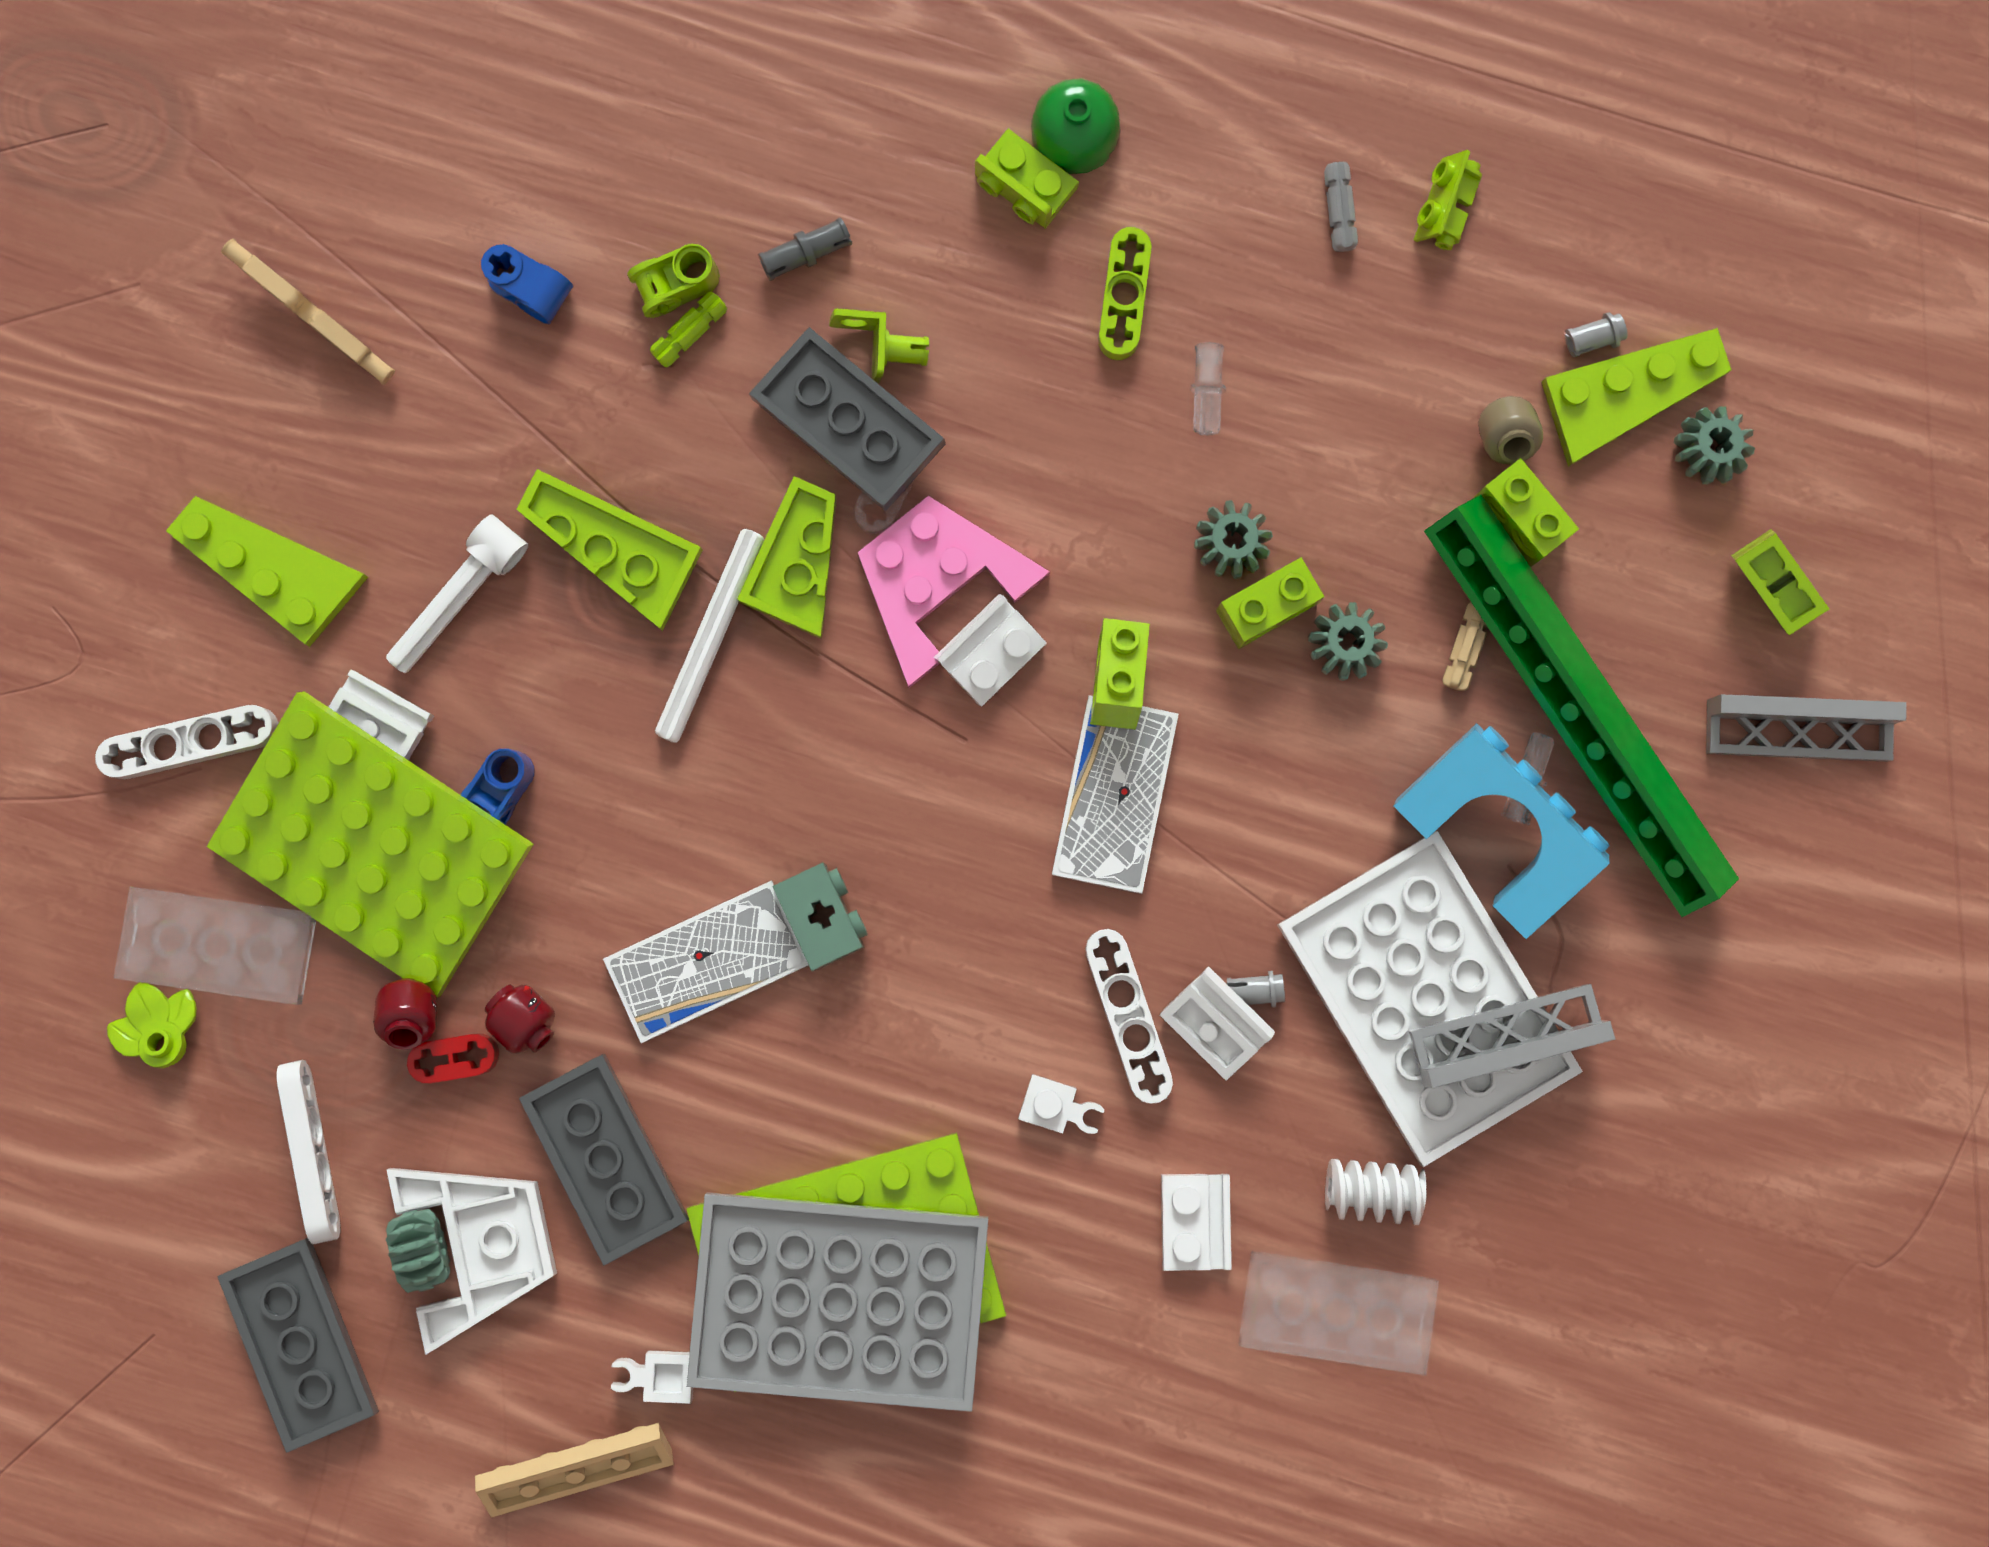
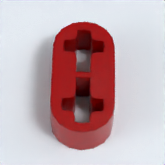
[407,1034,499,1083]

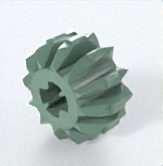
[1673,406,1756,485]
[1194,500,1273,579]
[1308,602,1388,681]
[386,1209,450,1293]

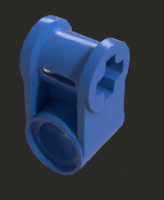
[481,244,574,325]
[460,749,534,825]

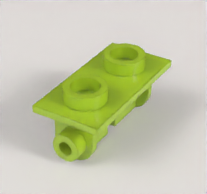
[1414,150,1482,250]

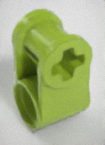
[627,243,720,318]

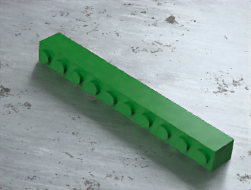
[1424,494,1739,917]

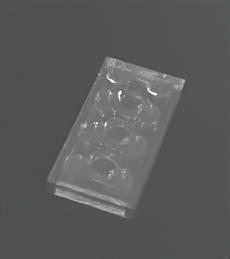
[114,887,316,1005]
[1238,1251,1439,1375]

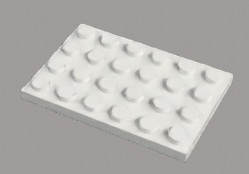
[1277,831,1583,1167]

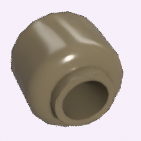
[1478,396,1543,465]

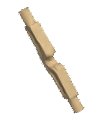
[221,239,395,385]

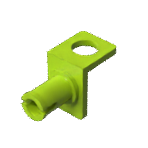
[829,308,929,383]

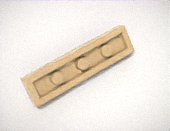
[475,1423,673,1517]

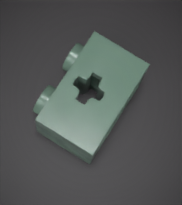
[772,862,868,971]

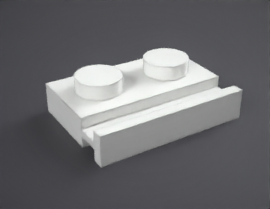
[934,594,1047,707]
[329,670,434,760]
[1160,966,1275,1080]
[1161,1174,1232,1271]

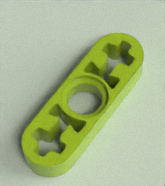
[1098,227,1152,360]

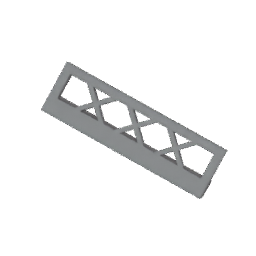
[1706,694,1906,762]
[1409,984,1616,1088]

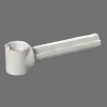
[386,514,528,673]

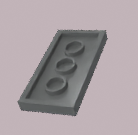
[749,327,946,511]
[519,1054,689,1266]
[217,1238,379,1453]

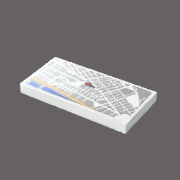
[1052,695,1179,894]
[603,881,809,1043]

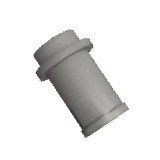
[1565,312,1628,357]
[1227,971,1285,1007]

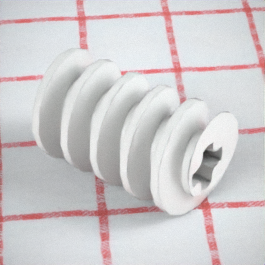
[1325,1159,1426,1225]

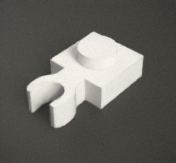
[1018,1074,1104,1134]
[611,1351,693,1404]

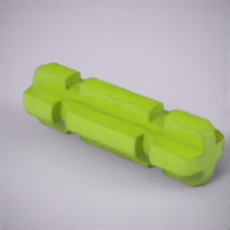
[650,291,727,367]

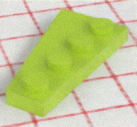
[1541,328,1731,467]
[516,469,703,631]
[166,496,368,647]

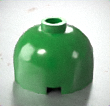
[1031,78,1120,174]

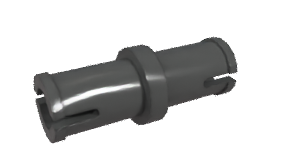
[758,218,852,281]

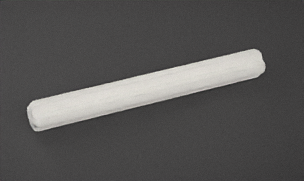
[655,529,764,743]

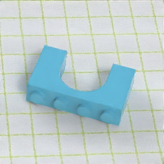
[1394,723,1610,939]

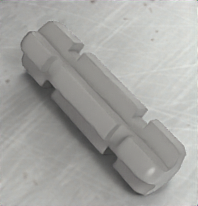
[1324,162,1358,252]

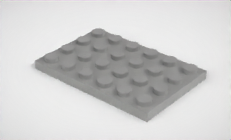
[686,1192,988,1412]

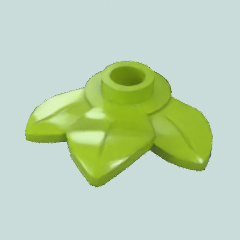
[107,982,197,1068]

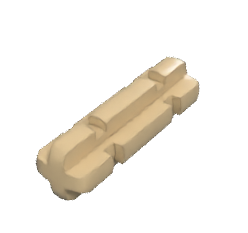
[1442,602,1487,691]

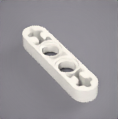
[95,705,279,779]
[1085,929,1173,1104]
[277,1060,340,1244]

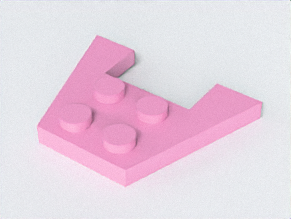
[858,496,1050,688]

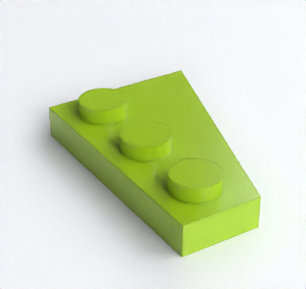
[737,476,837,639]

